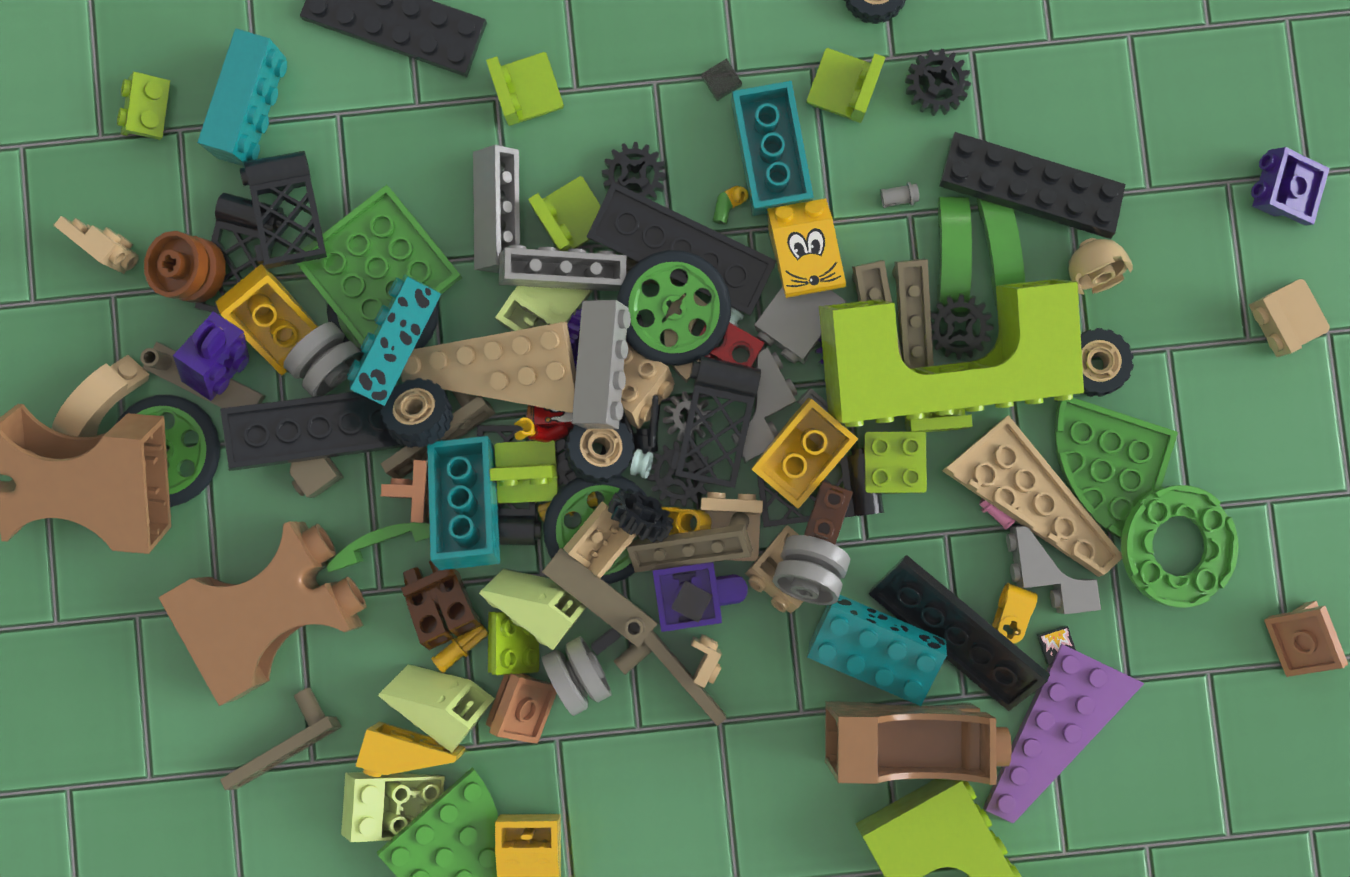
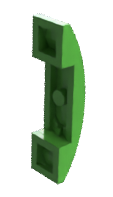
[937,197,972,312]
[977,198,1025,306]
[327,522,430,572]

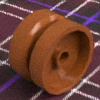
[144,231,226,303]

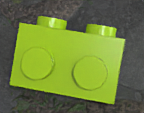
[117,71,170,140]

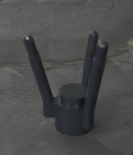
[622,395,661,454]

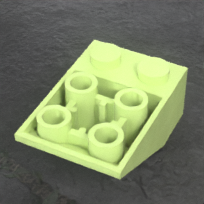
[495,286,593,331]
[479,569,587,650]
[378,664,495,753]
[341,772,445,842]

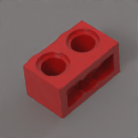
[699,322,765,367]

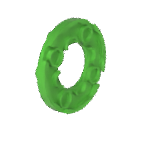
[1121,485,1238,608]

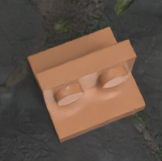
[381,460,429,523]
[1264,601,1348,677]
[486,673,557,744]

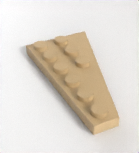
[401,321,576,413]
[942,415,1122,577]

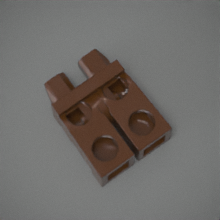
[804,481,853,545]
[401,560,482,650]

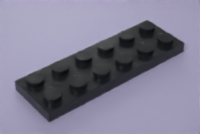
[300,0,487,77]
[939,132,1126,239]
[587,182,777,316]
[220,387,406,471]
[869,555,1050,711]

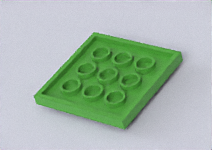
[296,184,462,345]

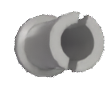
[880,182,919,208]

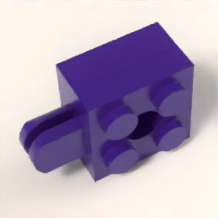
[173,311,250,401]
[652,562,748,632]

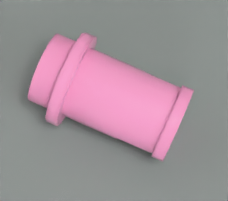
[979,498,1015,530]

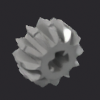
[663,391,714,442]

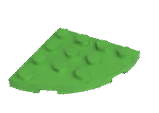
[1055,398,1178,539]
[377,767,498,877]

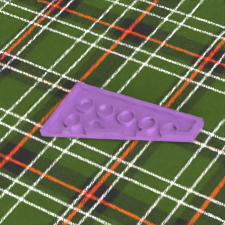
[983,644,1145,823]

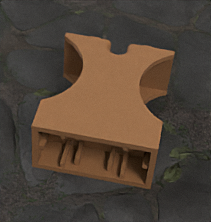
[0,404,171,554]
[158,521,366,706]
[825,701,1012,785]

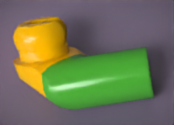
[713,186,749,224]

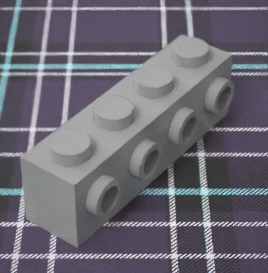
[473,145,520,273]
[499,245,626,291]
[572,300,631,429]

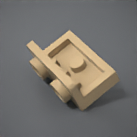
[563,501,636,578]
[691,634,722,688]

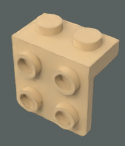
[1249,279,1330,357]
[621,342,675,429]
[700,492,763,561]

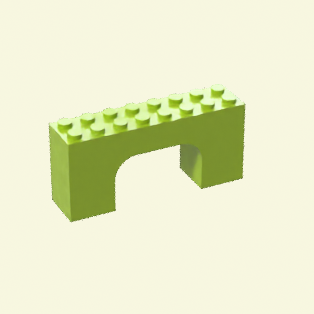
[819,279,1084,427]
[856,779,1022,877]

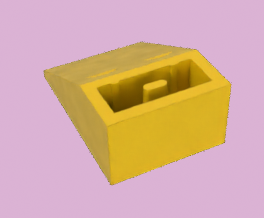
[495,814,561,877]

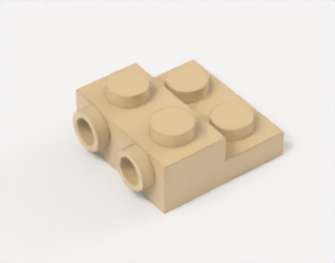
[54,216,139,274]
[745,525,804,614]

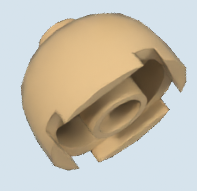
[1068,238,1133,294]

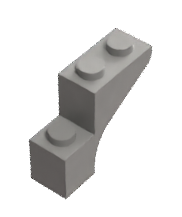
[731,348,798,463]
[1006,526,1101,614]

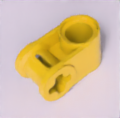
[661,507,712,535]
[992,583,1038,644]

